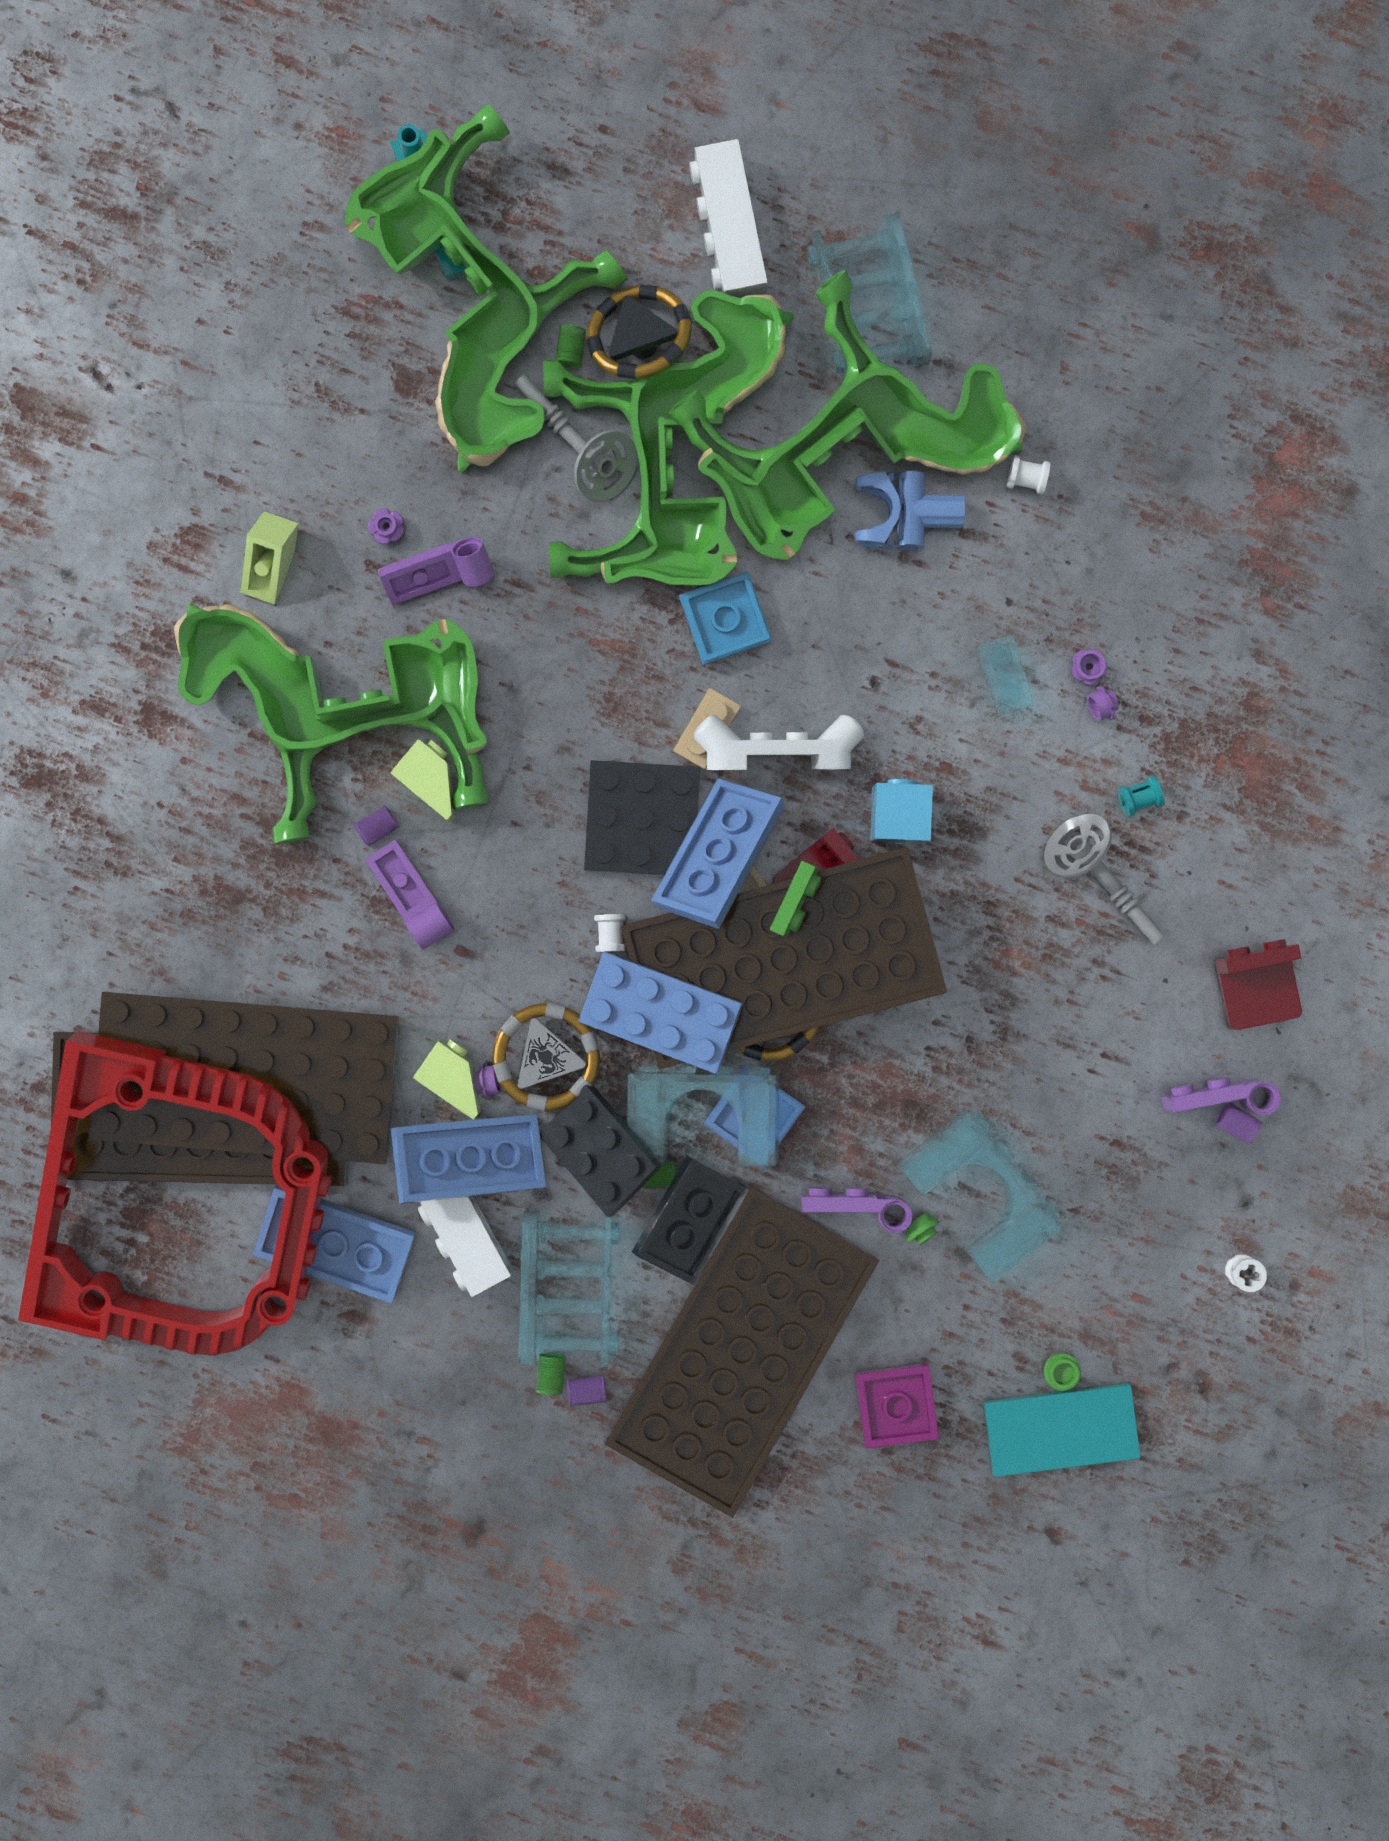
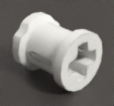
[1006,455,1050,495]
[594,914,627,952]
[1225,1254,1267,1292]

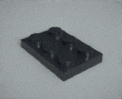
[539,1084,662,1217]
[631,1155,749,1286]

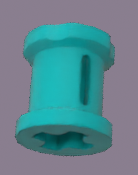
[1117,775,1165,818]

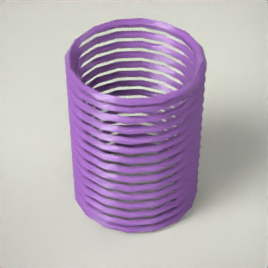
[354,805,399,847]
[1216,1102,1262,1144]
[567,1375,607,1407]

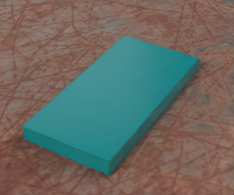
[983,1383,1140,1477]

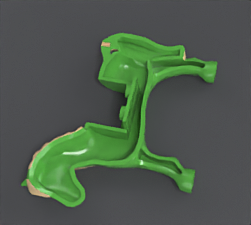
[345,104,628,473]
[669,269,1026,560]
[543,290,794,586]
[174,604,489,844]

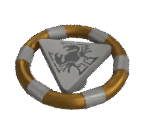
[492,1003,600,1111]

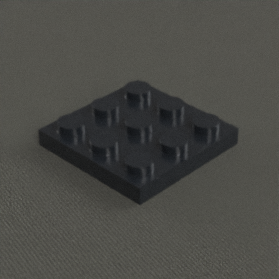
[584,760,700,875]

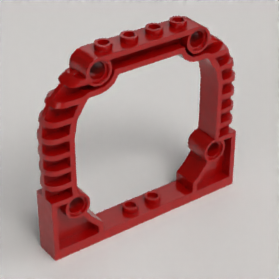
[18,1031,331,1356]

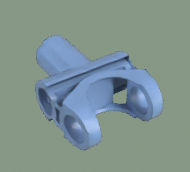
[855,471,965,551]

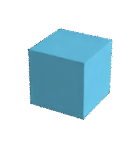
[870,779,933,844]

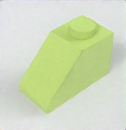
[240,511,299,605]
[390,739,456,822]
[413,1039,481,1120]

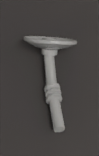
[515,374,638,502]
[1044,814,1165,945]

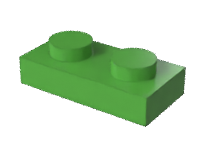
[770,861,822,936]

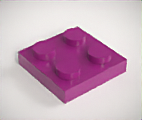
[855,1363,939,1449]

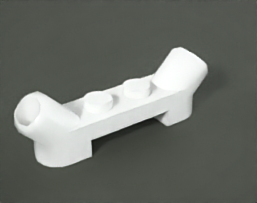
[694,715,864,770]

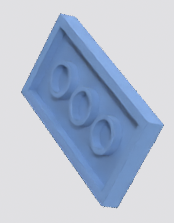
[651,778,785,929]
[578,952,743,1074]
[391,1114,546,1204]
[253,1185,417,1304]

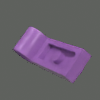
[378,537,494,606]
[365,839,455,950]
[1161,1077,1281,1115]
[801,1187,912,1233]

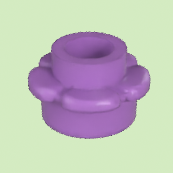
[368,508,404,545]
[1071,649,1107,685]
[1087,686,1119,721]
[473,1063,501,1099]

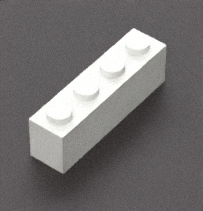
[689,139,767,298]
[418,1196,514,1297]

